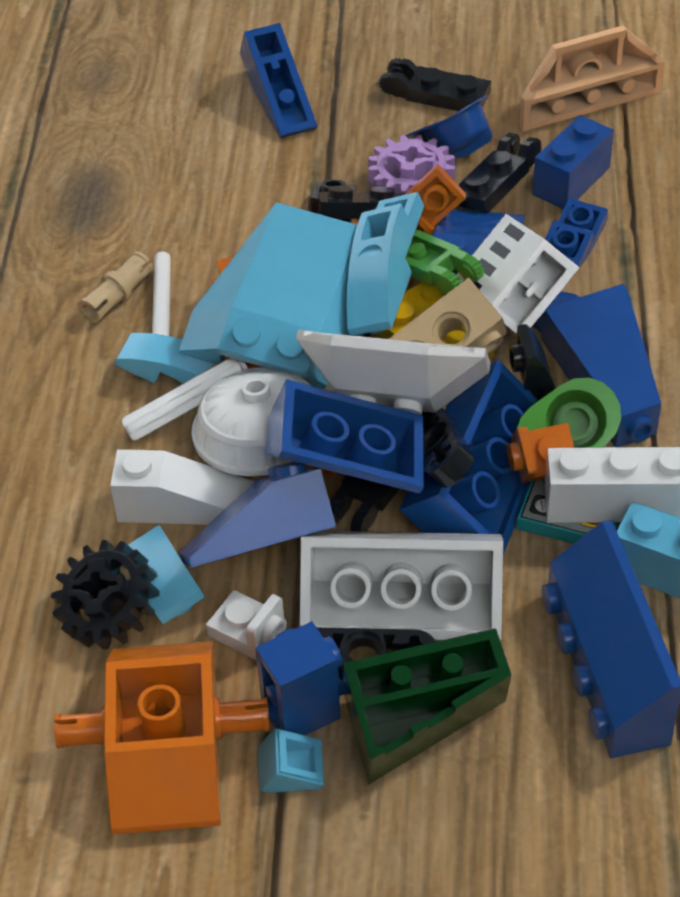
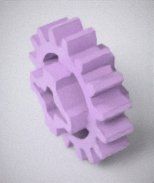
[368,135,455,193]

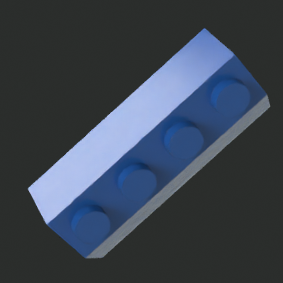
[399,360,539,555]
[542,520,680,759]

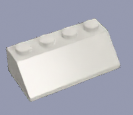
[300,531,503,641]

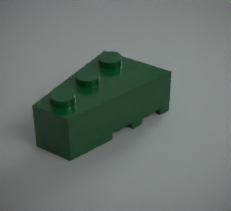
[342,628,512,784]

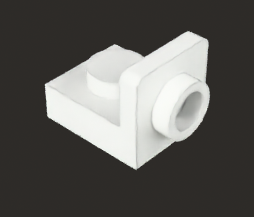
[206,590,287,661]

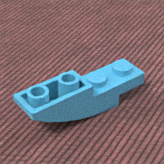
[347,192,424,336]

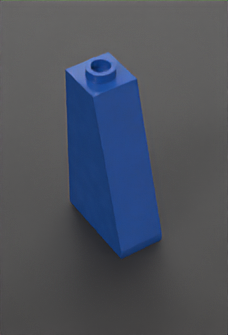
[542,284,661,447]

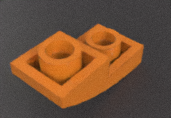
[405,164,466,235]

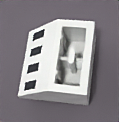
[457,214,579,338]

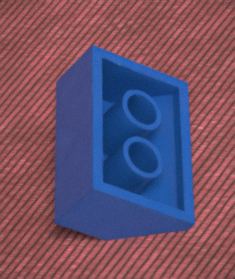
[265,379,424,494]

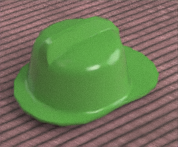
[517,377,621,448]

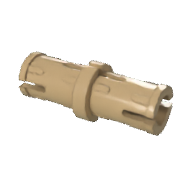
[78,251,154,323]

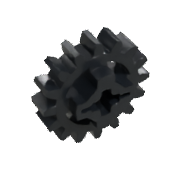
[51,540,160,650]

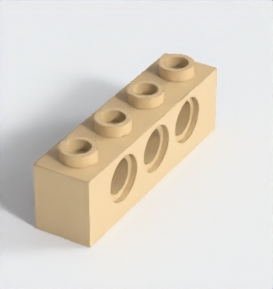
[324,277,507,392]

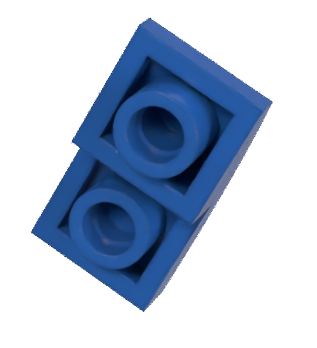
[545,198,608,268]

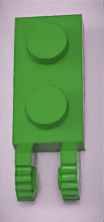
[405,229,485,295]

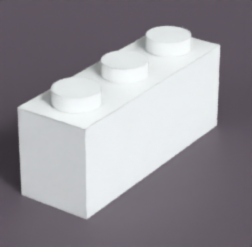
[544,447,680,523]

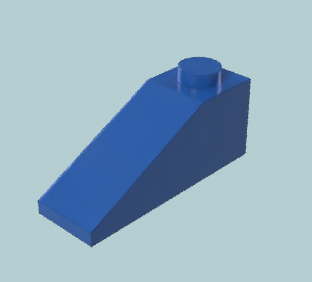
[240,23,318,138]

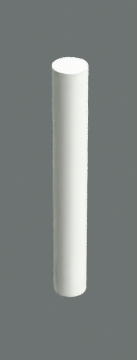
[152,252,171,336]

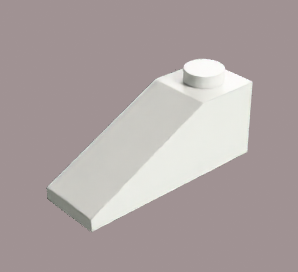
[110,449,255,525]

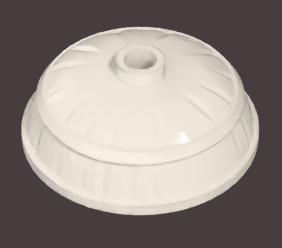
[192,367,312,476]

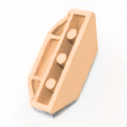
[519,26,665,132]

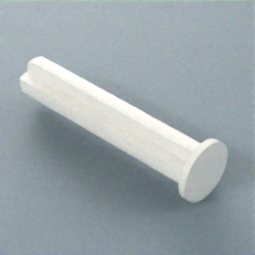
[121,357,248,441]

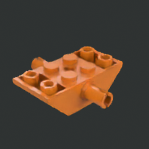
[54,641,270,835]

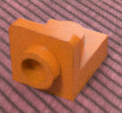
[506,423,574,483]

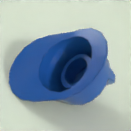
[405,95,493,157]

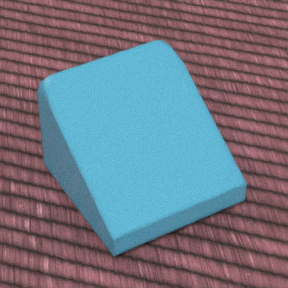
[257,728,324,793]

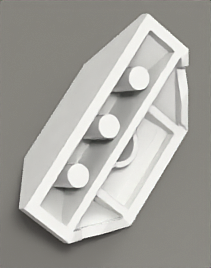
[296,330,491,415]

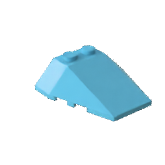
[179,202,364,389]

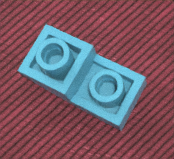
[114,333,214,384]
[128,525,205,625]

